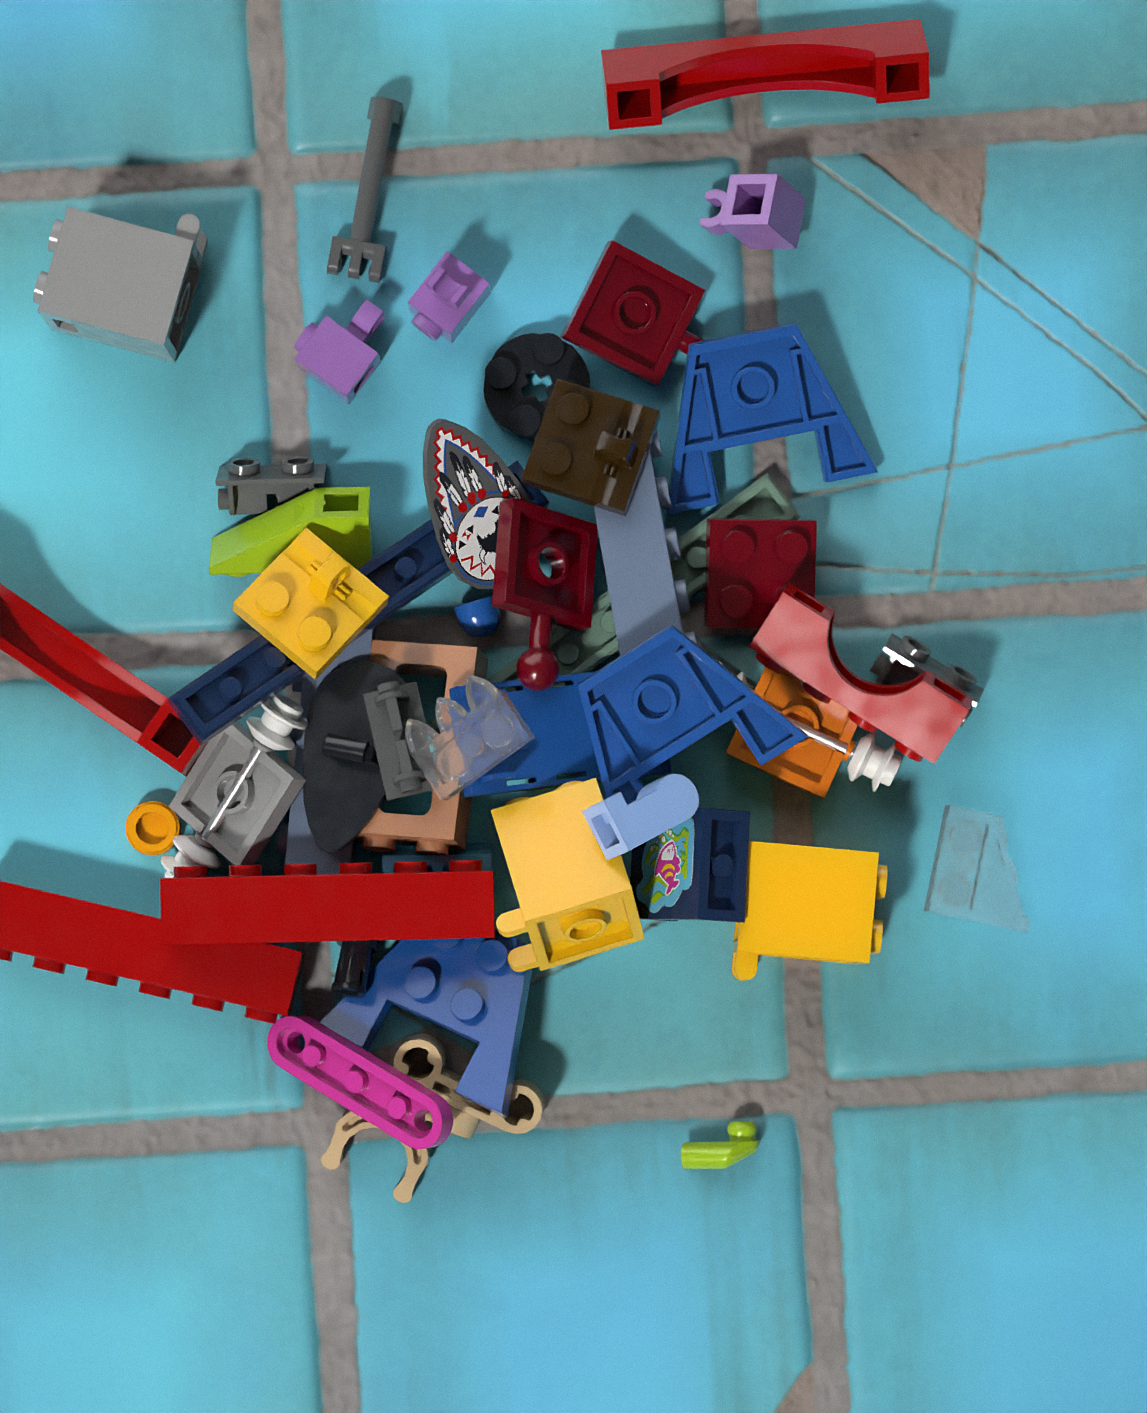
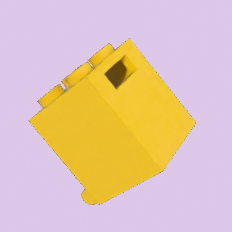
[491,778,645,972]
[731,841,887,981]

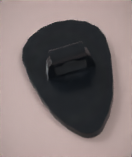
[303,662,407,853]

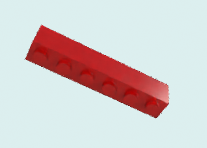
[160,860,495,945]
[0,881,306,1024]

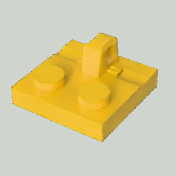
[232,528,389,680]

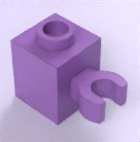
[699,174,806,249]
[408,251,491,343]
[294,299,385,405]

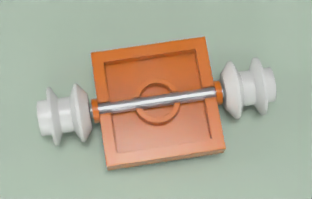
[720,662,903,799]

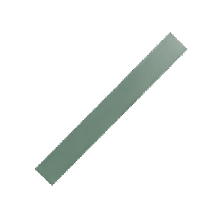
[427,473,800,750]

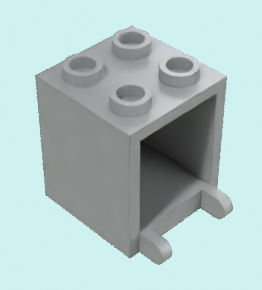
[33,206,208,363]

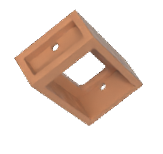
[356,640,489,856]

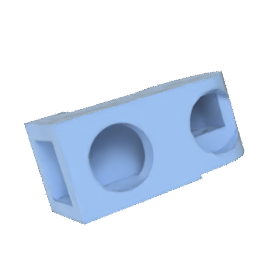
[582,774,699,861]

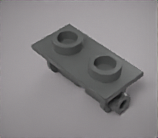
[215,457,327,515]
[870,633,984,727]
[363,681,441,801]

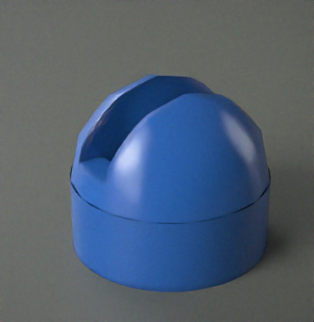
[454,596,500,637]

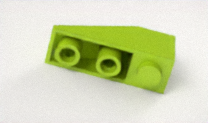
[209,487,373,577]

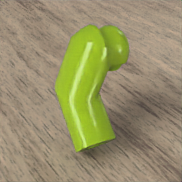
[681,1121,760,1169]

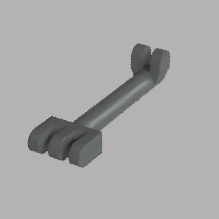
[327,96,403,283]

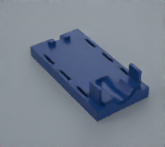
[449,672,672,798]

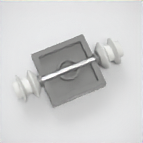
[160,693,307,878]

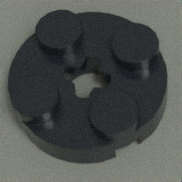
[483,333,590,441]

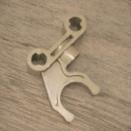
[321,1034,545,1203]

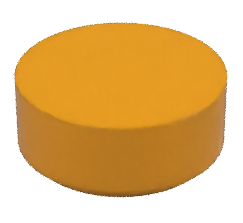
[125,801,181,856]

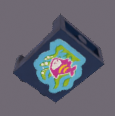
[630,808,750,923]

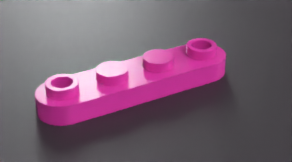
[267,1015,453,1149]

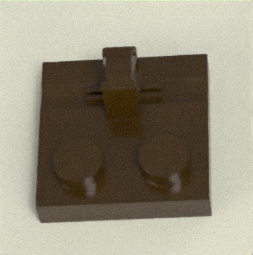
[521,378,661,516]

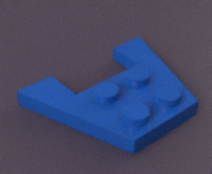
[666,323,878,515]
[578,624,808,804]
[320,929,533,1118]

